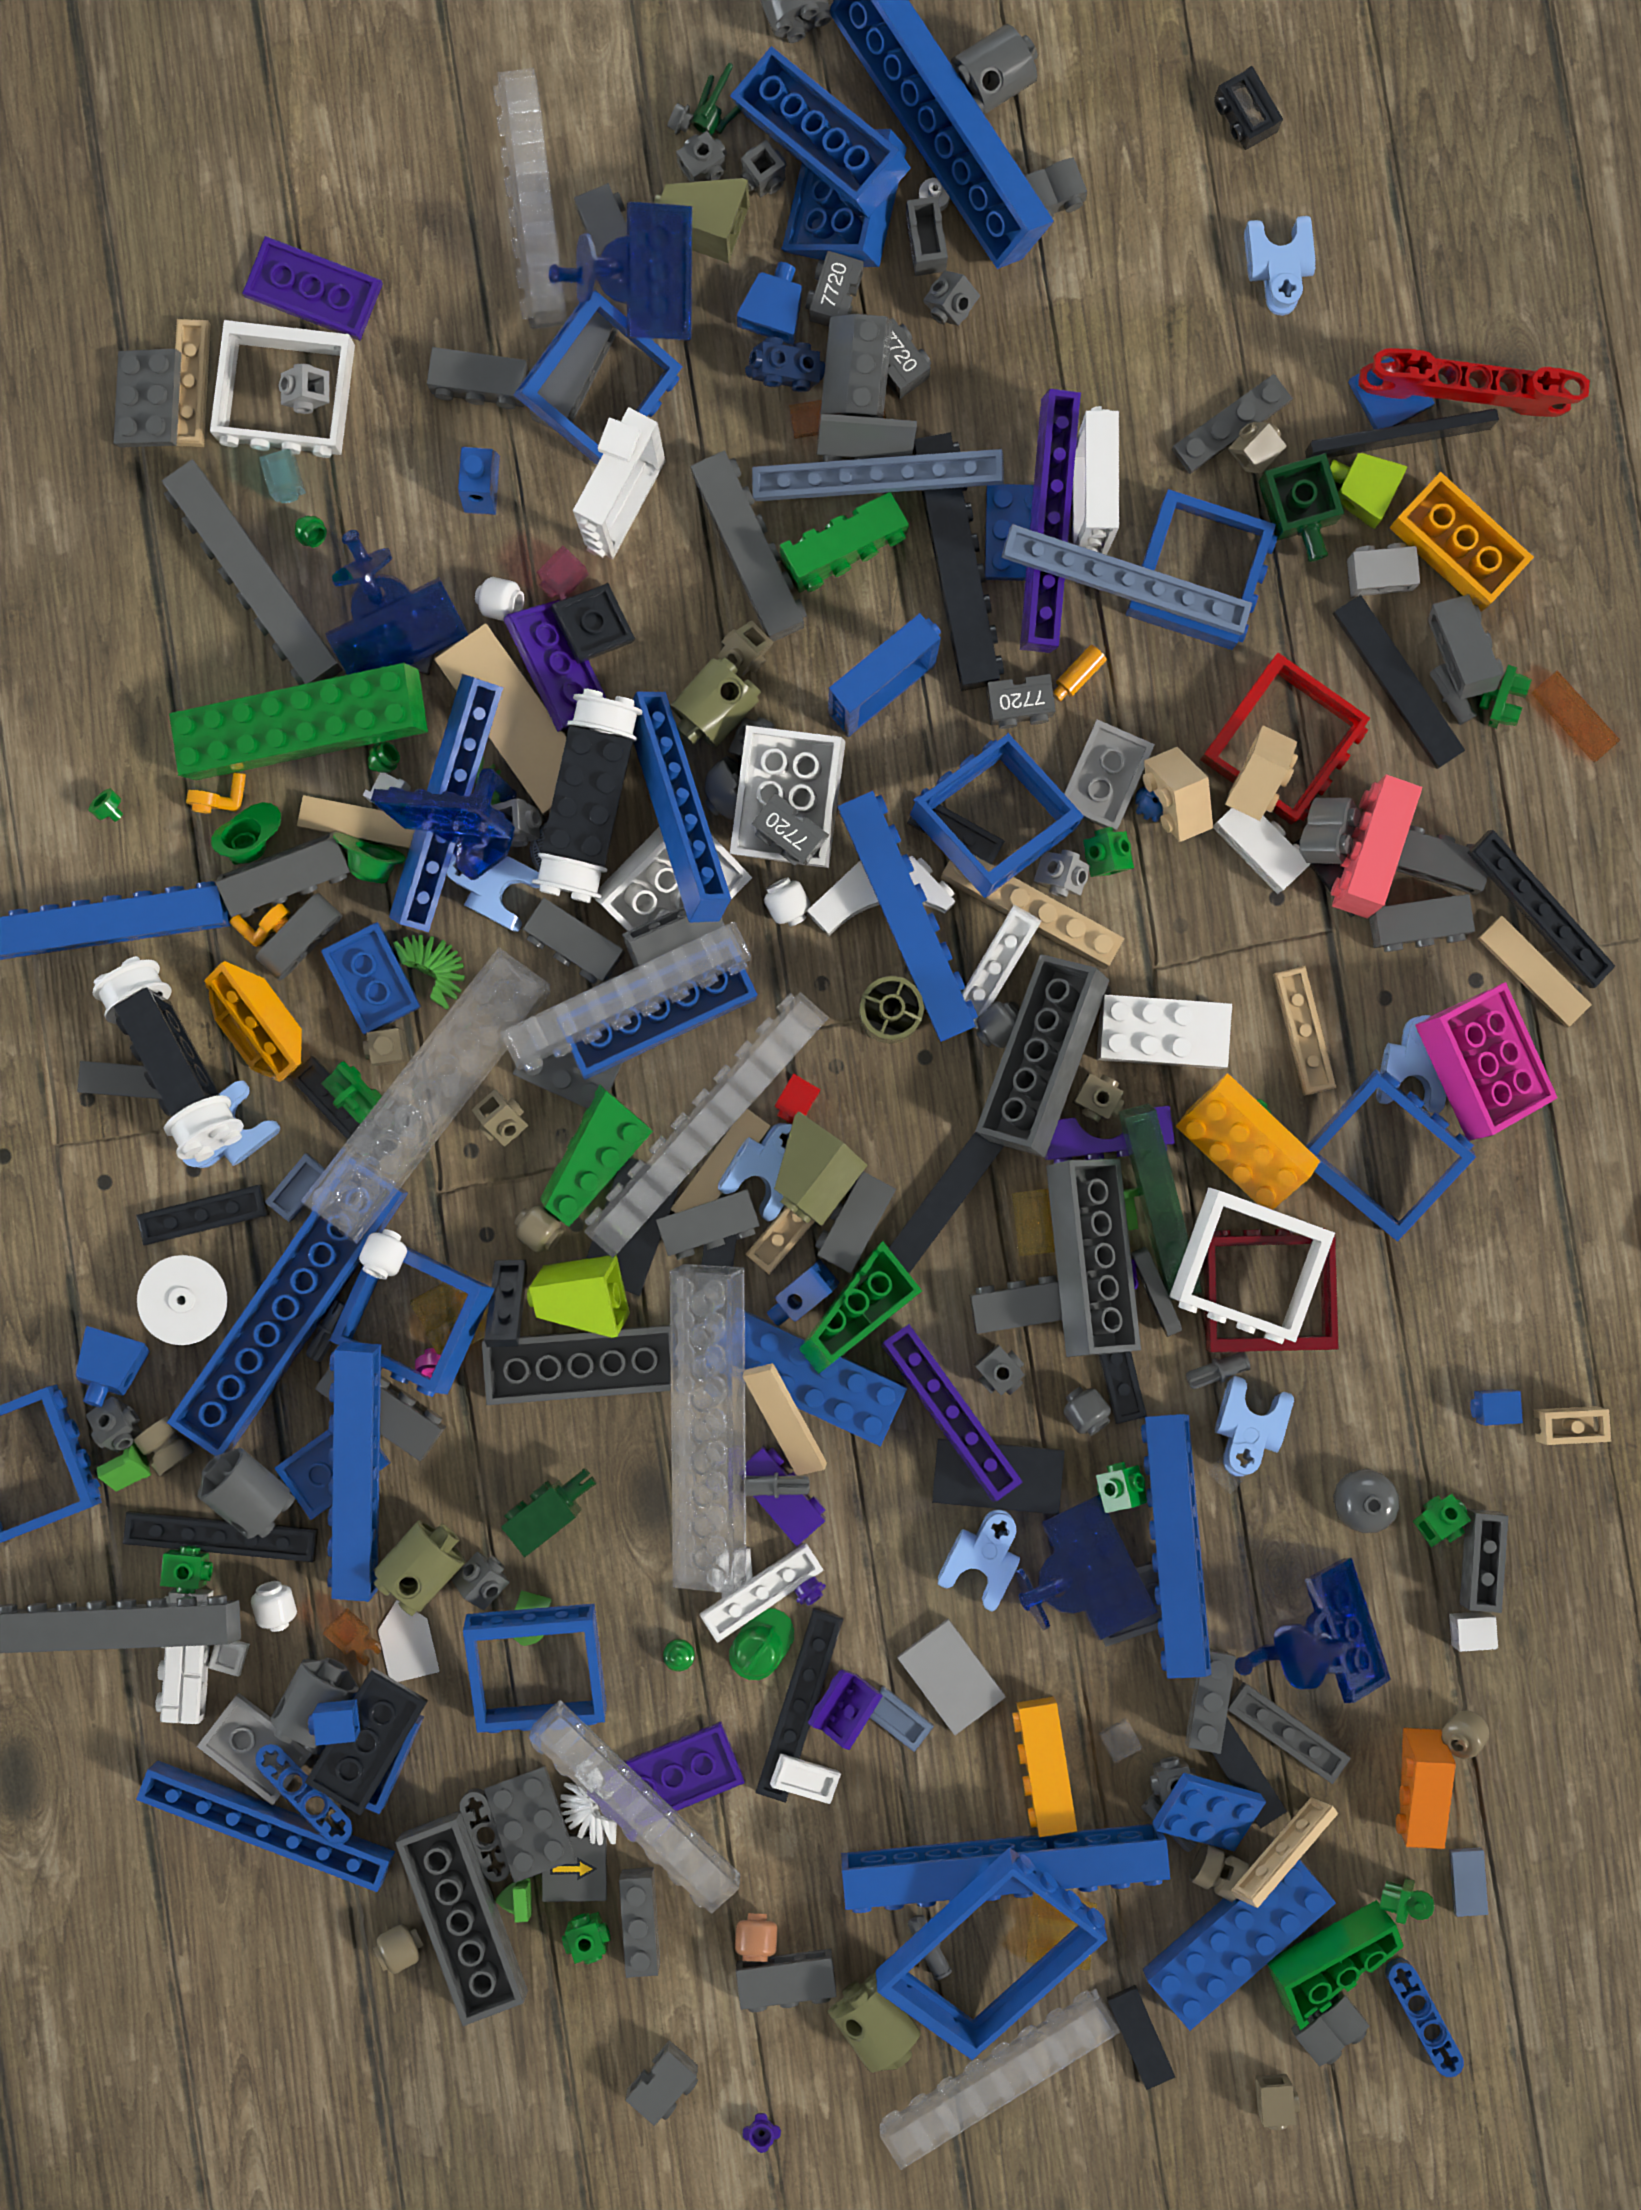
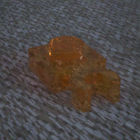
[323,1608,382,1666]

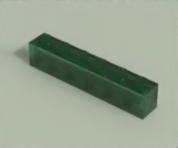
[1118,1103,1202,1300]

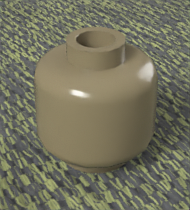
[514,1205,563,1252]
[1441,1710,1490,1759]
[373,1924,423,1974]

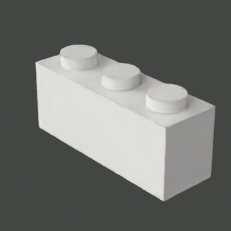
[1213,808,1310,894]

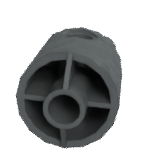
[760,0,832,43]
[950,24,1038,115]
[197,1448,295,1539]
[270,1657,359,1755]

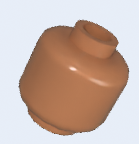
[735,1913,777,1962]

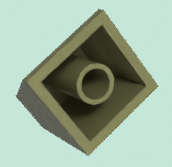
[652,178,750,263]
[774,1111,867,1226]

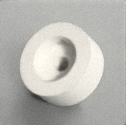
[919,178,950,211]

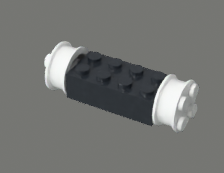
[532,689,643,903]
[92,957,244,1162]

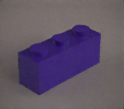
[734,1445,826,1547]

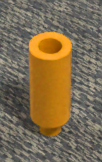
[1053,645,1107,702]

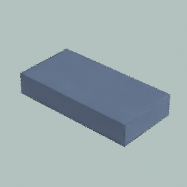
[265,1153,332,1222]
[870,1685,934,1752]
[1449,1847,1488,1917]

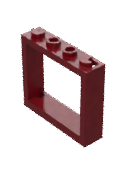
[1203,1228,1339,1352]

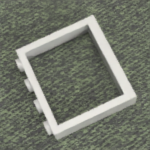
[210,320,355,458]
[1073,406,1119,555]
[573,407,666,559]
[1169,1188,1335,1344]

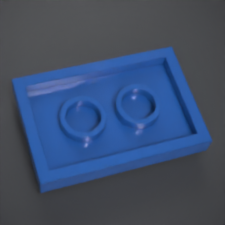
[984,484,1034,581]
[321,922,421,1036]
[274,1429,391,1520]
[1152,1773,1266,1851]

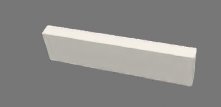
[962,905,1042,1029]
[699,1543,824,1643]

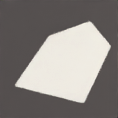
[378,1600,439,1682]

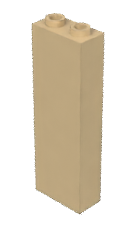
[434,623,567,818]

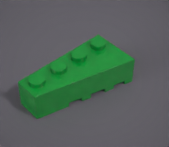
[780,492,909,593]
[799,1241,922,1374]
[1267,1900,1404,2030]

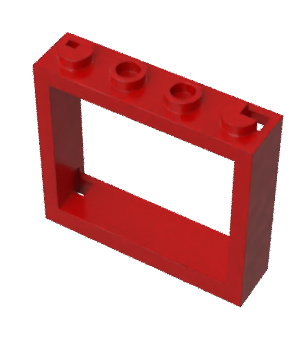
[1200,652,1370,825]

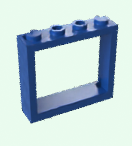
[513,290,683,465]
[1125,489,1278,650]
[828,613,941,737]
[910,733,1084,898]
[1305,1069,1476,1242]
[329,1246,495,1397]
[0,1385,102,1543]
[463,1603,607,1733]

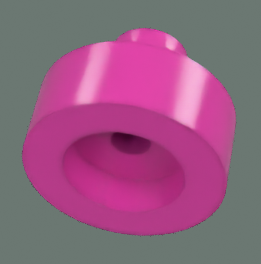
[415,1348,441,1378]

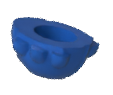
[1135,786,1163,822]

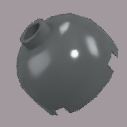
[705,756,741,820]
[1333,1469,1400,1533]

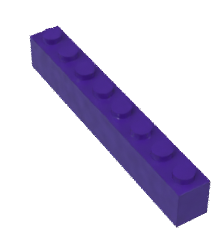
[1019,389,1081,653]

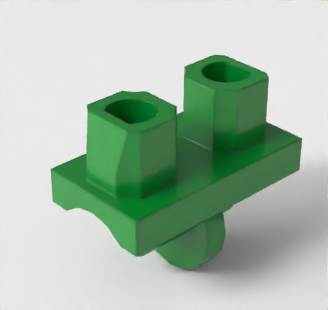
[1477,665,1532,729]
[321,1061,383,1125]
[1379,1878,1435,1925]

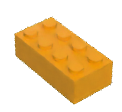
[1389,472,1534,612]
[1175,1073,1320,1210]

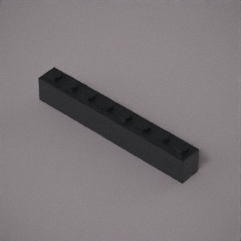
[913,432,1004,691]

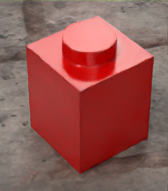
[774,1073,821,1124]

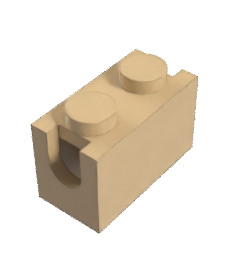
[1534,1406,1611,1445]

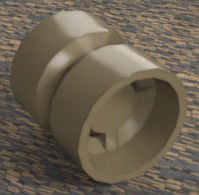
[133,1416,195,1477]
[1189,1844,1249,1902]

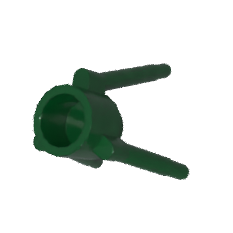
[691,63,741,137]

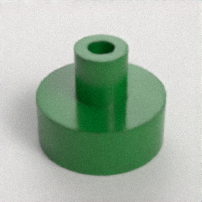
[88,788,123,822]

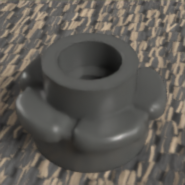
[667,103,694,135]

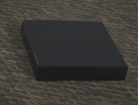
[551,583,635,664]

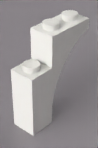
[807,856,955,937]

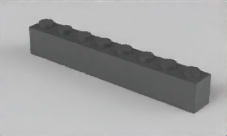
[161,459,343,685]
[0,1595,241,1653]

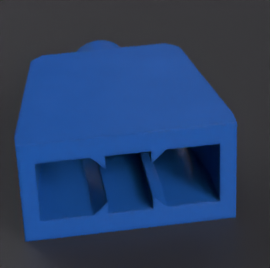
[737,262,802,345]
[458,447,500,515]
[767,1259,840,1326]
[76,1326,150,1408]

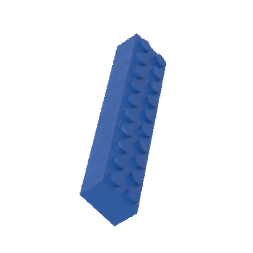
[830,0,1054,269]
[167,1157,409,1456]
[841,1824,1170,1913]

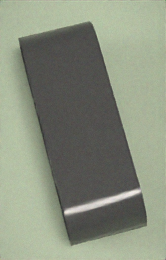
[255,893,342,981]

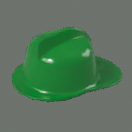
[211,802,281,865]
[333,832,406,884]
[729,1608,794,1680]

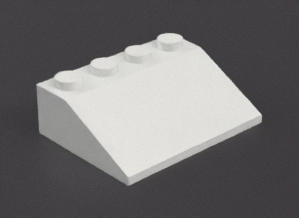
[730,726,846,868]
[594,827,752,967]

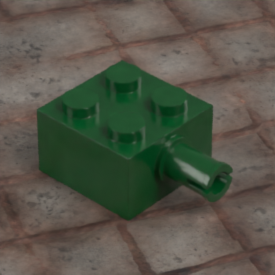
[1258,453,1344,562]
[501,1468,597,1558]

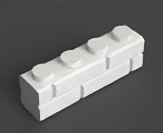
[156,1588,214,1724]

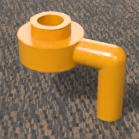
[186,773,246,814]
[229,903,291,947]

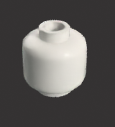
[475,577,524,621]
[764,877,811,927]
[359,1229,407,1280]
[251,1581,297,1632]

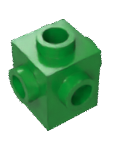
[1083,827,1134,877]
[1096,1462,1147,1513]
[1413,1494,1471,1548]
[160,1546,213,1594]
[562,1912,611,1964]

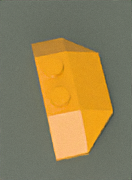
[204,961,302,1082]

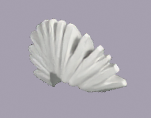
[560,1756,617,1845]

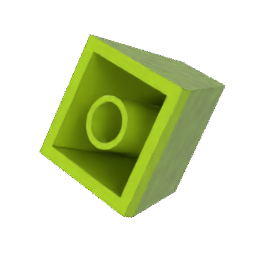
[527,1255,630,1338]

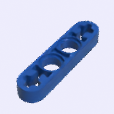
[255,1744,352,1845]
[1385,1958,1464,2077]

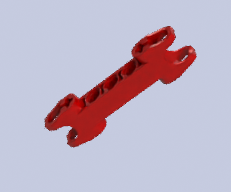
[1358,348,1590,417]

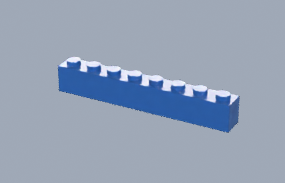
[389,674,503,932]
[633,692,731,923]
[837,791,978,1042]
[0,881,231,960]
[327,1342,381,1602]
[1141,1414,1212,1679]
[136,1761,396,1892]

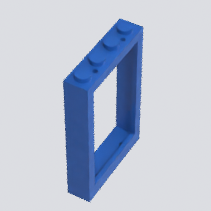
[876,1847,1108,2060]

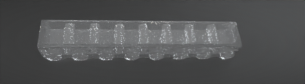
[493,68,568,329]
[500,921,751,1072]
[529,1700,740,1914]
[879,1989,1120,2170]

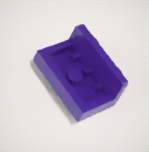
[808,1669,883,1750]

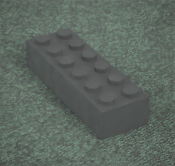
[975,954,1109,1158]
[1046,1159,1141,1357]
[482,1324,681,1405]
[395,1810,528,2026]

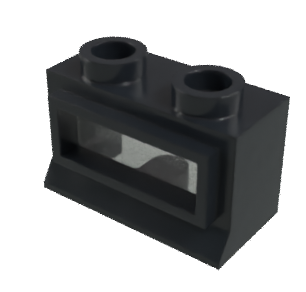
[1214,66,1283,150]

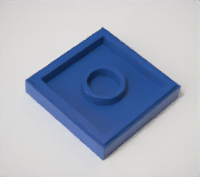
[1348,357,1435,429]

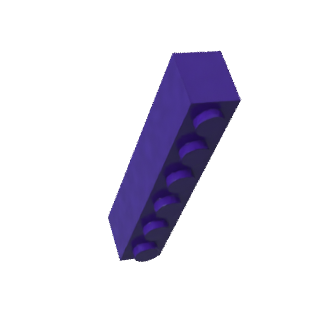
[881,1324,1023,1502]

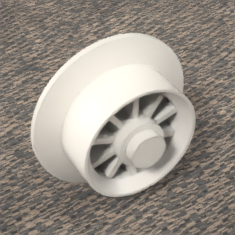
[137,1255,227,1345]

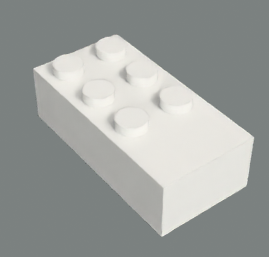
[1096,995,1232,1069]

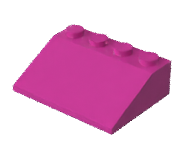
[1415,982,1558,1141]

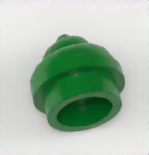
[295,516,327,548]
[368,741,400,773]
[663,1639,695,1672]

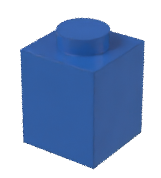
[1470,1389,1523,1426]
[308,1699,360,1746]

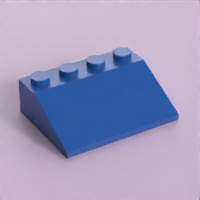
[782,129,907,267]

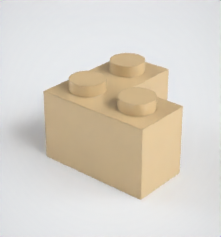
[1225,726,1298,821]
[1143,747,1213,842]

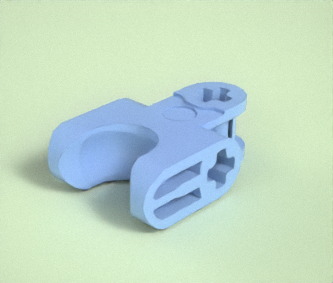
[1244,216,1315,316]
[447,849,540,932]
[1376,1015,1447,1113]
[182,1080,280,1168]
[718,1123,792,1221]
[1215,1375,1294,1477]
[938,1509,1020,1612]

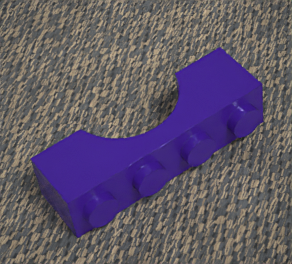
[1045,1106,1175,1164]

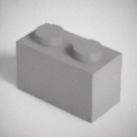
[1347,543,1420,597]

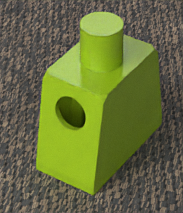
[1330,453,1408,529]

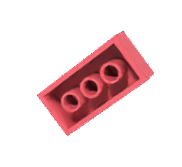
[1331,774,1423,919]

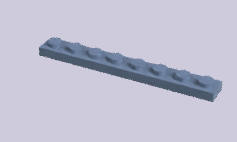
[752,449,1004,501]
[1001,524,1252,636]

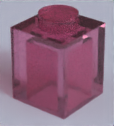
[537,545,589,600]

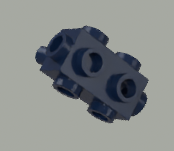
[745,337,825,392]

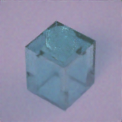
[259,449,306,503]

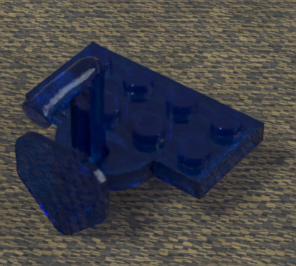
[548,202,692,341]
[325,530,469,675]
[370,768,517,880]
[1015,1495,1157,1641]
[1235,1558,1391,1704]

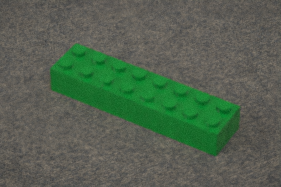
[169,663,428,780]

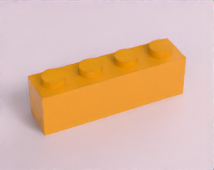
[1012,1697,1077,1837]

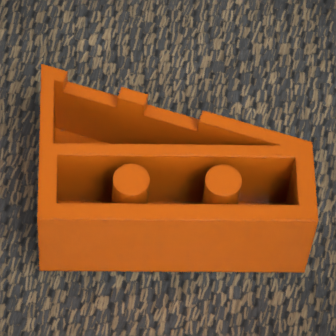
[1396,1728,1456,1849]

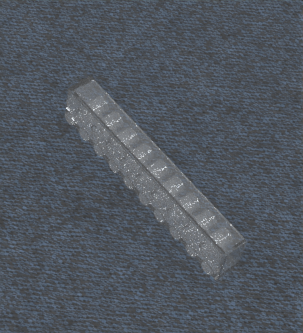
[301,947,550,1244]
[584,992,829,1258]
[670,1264,746,1593]

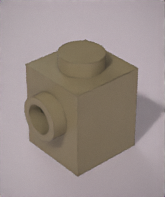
[1228,422,1287,473]
[363,1028,409,1066]
[1255,2074,1300,2130]

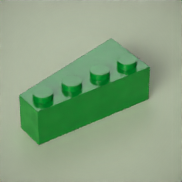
[540,1084,653,1227]

